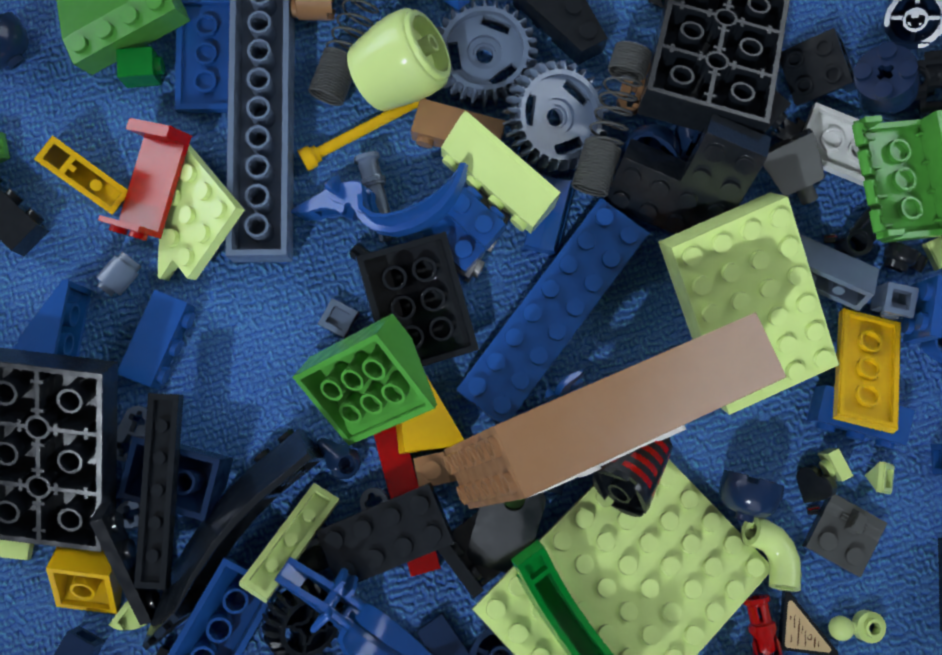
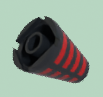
[592,438,673,517]

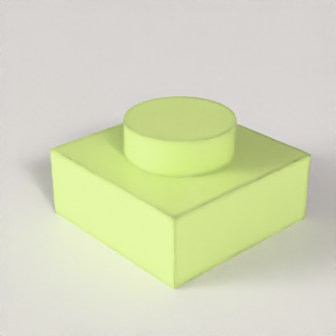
[817,448,853,482]

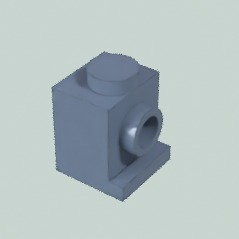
[870,282,919,319]

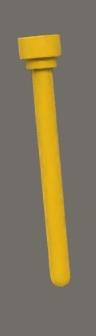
[297,98,426,172]

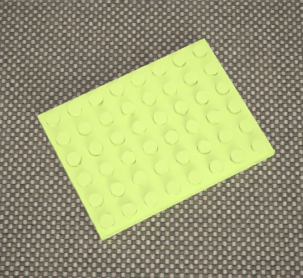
[471,459,770,655]

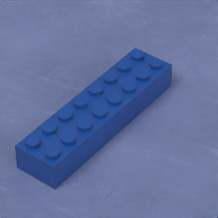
[456,198,649,424]

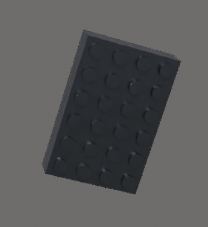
[637,0,790,134]
[0,347,118,552]

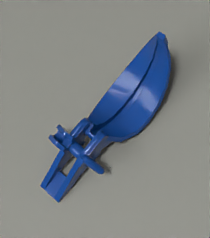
[291,163,468,237]
[274,557,433,655]

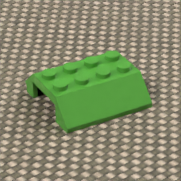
[852,110,942,243]

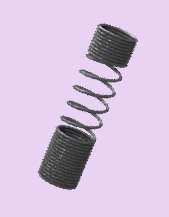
[308,0,379,106]
[571,41,652,197]

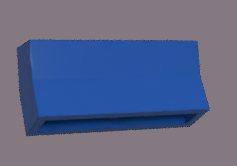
[523,175,574,256]

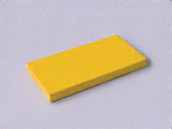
[832,308,901,434]

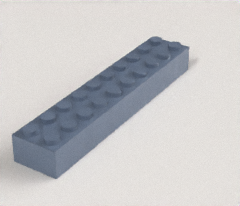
[225,0,295,263]

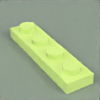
[239,483,339,603]

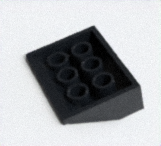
[355,231,479,366]

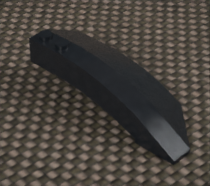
[142,429,324,650]

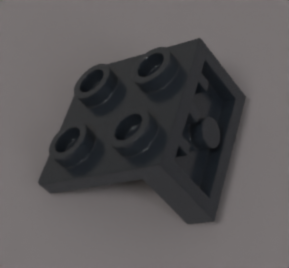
[780,28,856,106]
[438,512,501,598]

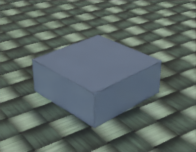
[318,298,359,339]

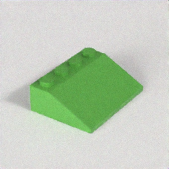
[56,0,190,75]
[292,313,437,445]

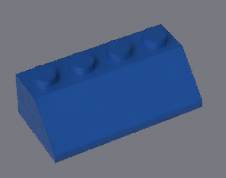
[167,557,280,655]

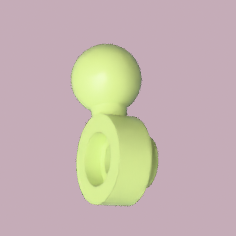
[828,610,886,644]

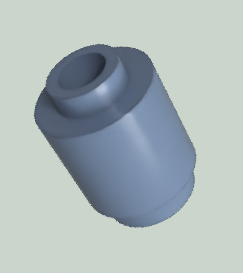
[96,252,141,297]

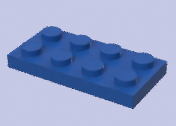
[175,0,230,113]

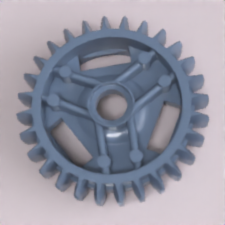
[437,0,538,108]
[502,60,609,172]

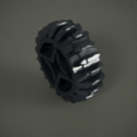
[261,579,344,655]

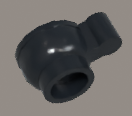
[883,242,929,274]

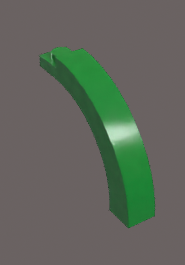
[511,540,614,655]

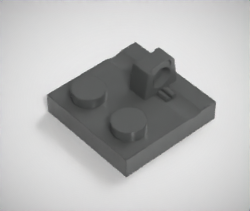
[802,494,888,578]

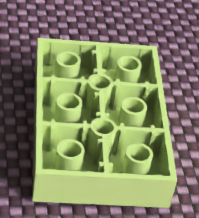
[658,192,839,415]

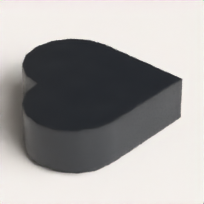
[796,465,838,503]

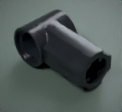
[834,206,876,258]

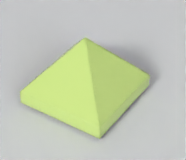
[865,461,895,495]

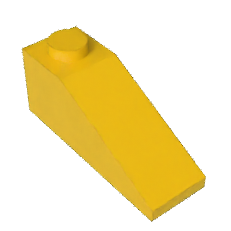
[34,135,128,215]

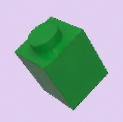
[116,46,165,88]

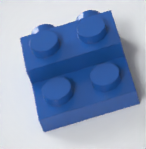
[420,186,506,273]

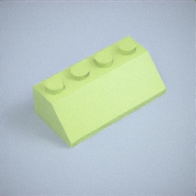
[441,110,561,234]

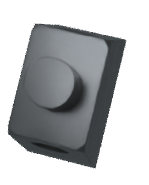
[763,128,825,205]

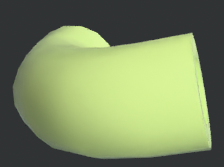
[741,517,802,592]

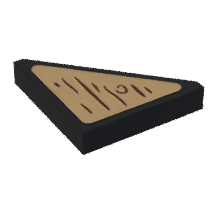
[778,591,838,655]

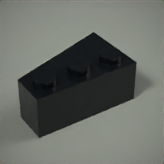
[513,0,608,65]

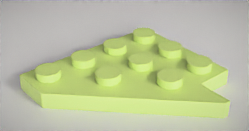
[157,144,245,281]

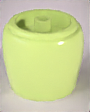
[347,8,451,111]

